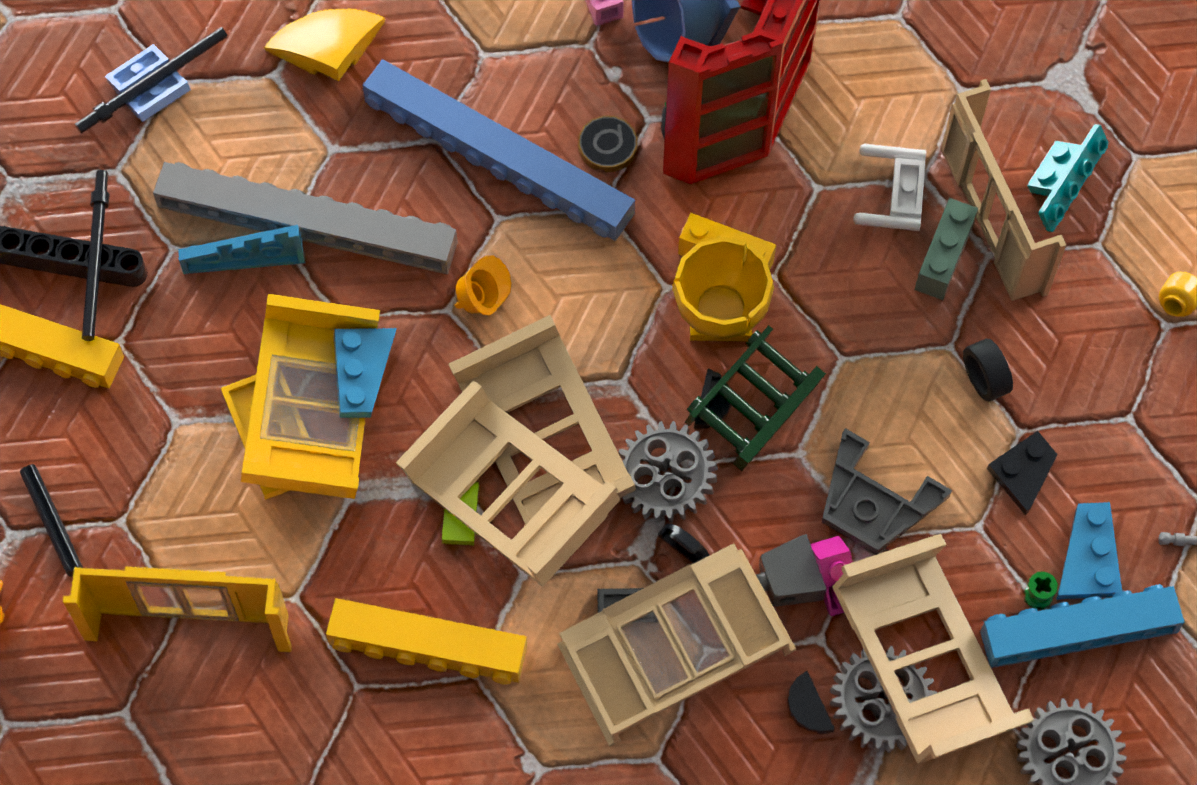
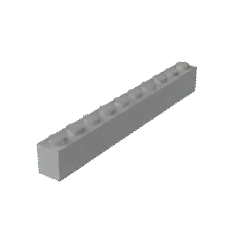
[153,162,458,275]

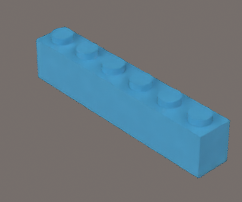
[980,585,1185,668]

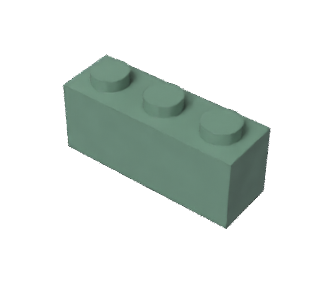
[915,198,978,300]

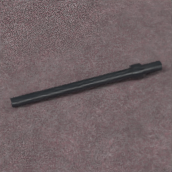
[75,27,228,134]
[82,170,110,341]

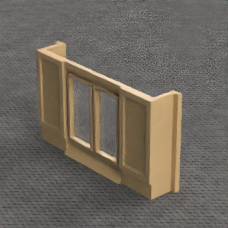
[557,543,796,747]

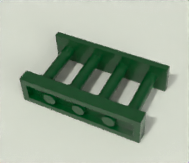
[685,325,826,471]

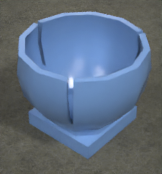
[632,0,741,62]

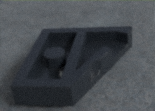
[987,431,1058,515]

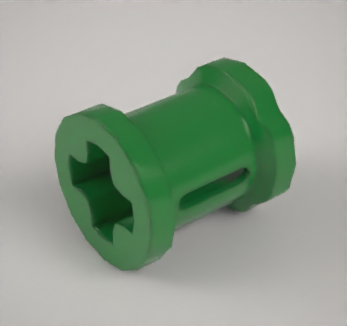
[1024,571,1058,609]

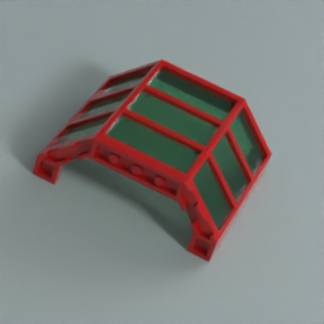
[663,0,821,184]

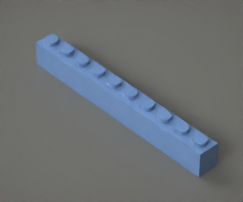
[362,59,635,241]

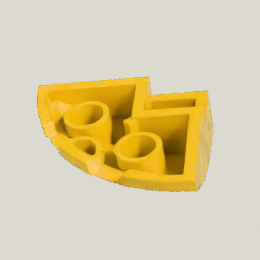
[264,9,385,81]

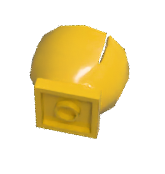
[672,237,774,341]

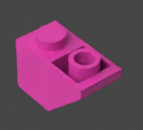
[810,536,853,616]

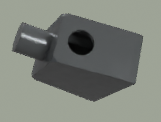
[756,534,827,607]

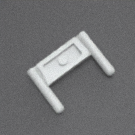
[854,144,926,231]

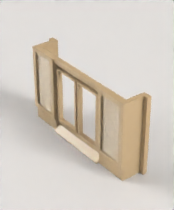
[941,79,1066,301]
[449,315,636,525]
[396,380,620,587]
[832,534,1034,764]

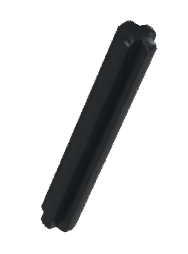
[20,464,83,577]

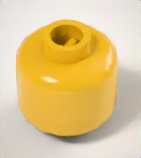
[1158,272,1197,317]

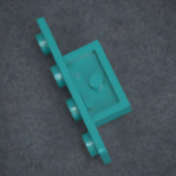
[1027,124,1109,232]

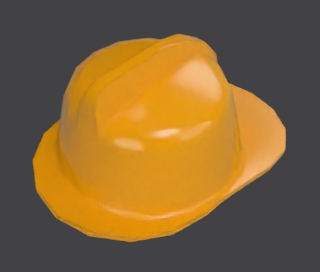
[454,255,512,316]

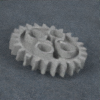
[618,421,718,523]
[830,646,937,753]
[1016,698,1126,785]

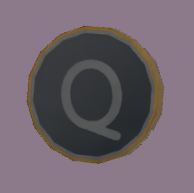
[578,116,637,172]

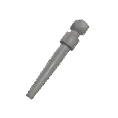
[1158,532,1197,546]

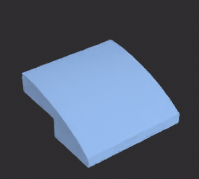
[105,44,191,122]

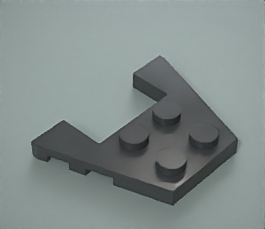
[822,428,952,555]

